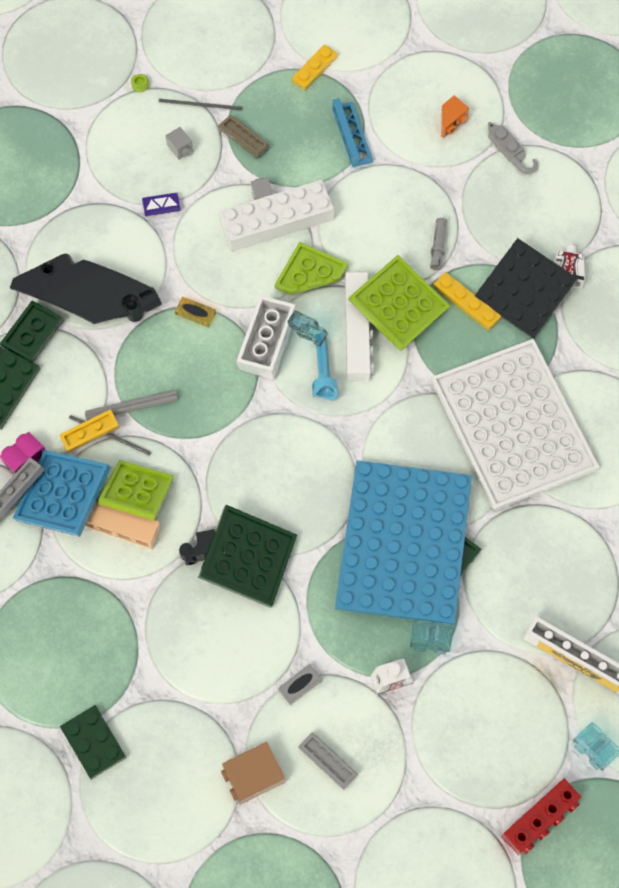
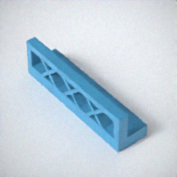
[332,98,373,167]

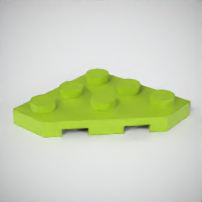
[274,242,348,295]

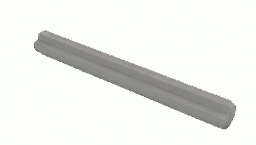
[85,390,178,421]

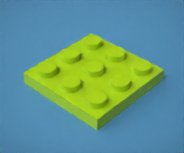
[99,460,174,521]

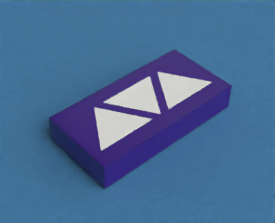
[142,192,181,216]

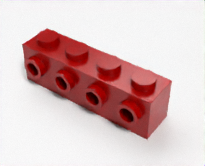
[501,778,582,856]

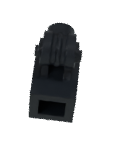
[179,529,215,565]

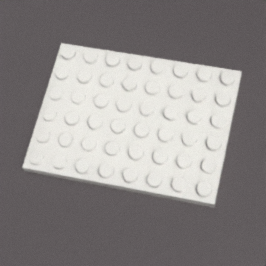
[431,339,600,511]

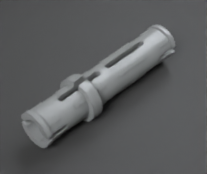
[430,218,447,270]

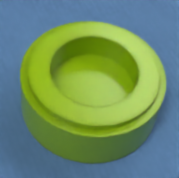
[131,74,149,92]

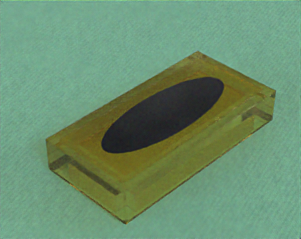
[175,296,216,328]

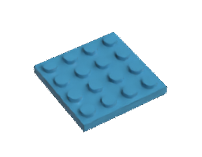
[13,450,111,537]

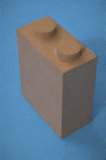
[221,742,285,805]

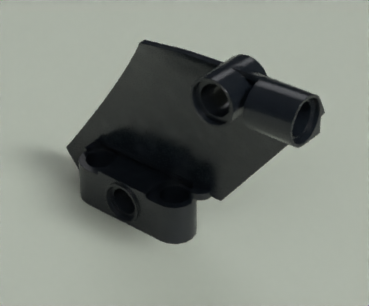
[10,254,162,324]

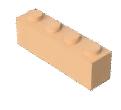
[85,499,161,549]

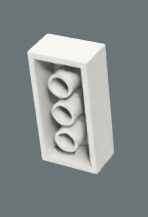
[236,295,297,380]

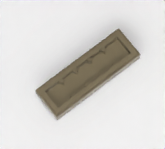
[218,115,269,159]

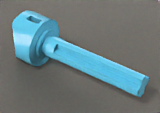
[312,333,338,401]

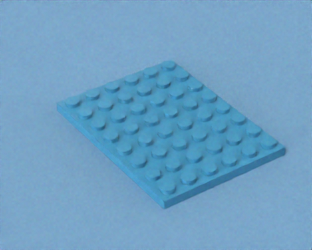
[335,460,472,626]

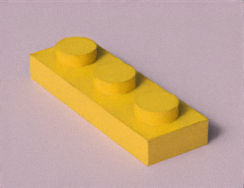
[292,44,338,91]
[59,409,120,453]

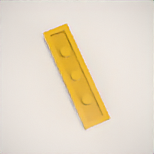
[433,272,501,331]

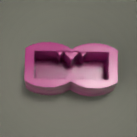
[0,432,45,474]

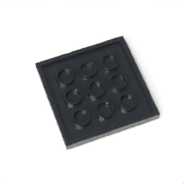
[475,238,578,339]

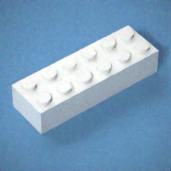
[219,180,334,252]

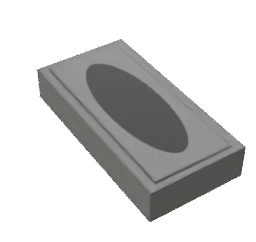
[278,664,322,705]

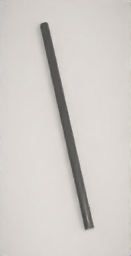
[159,98,242,110]
[69,415,151,455]

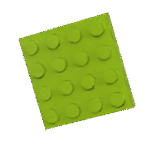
[348,255,450,352]

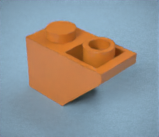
[441,95,469,139]

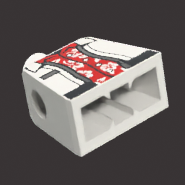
[554,244,585,289]
[371,659,413,695]

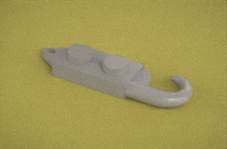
[488,122,538,174]

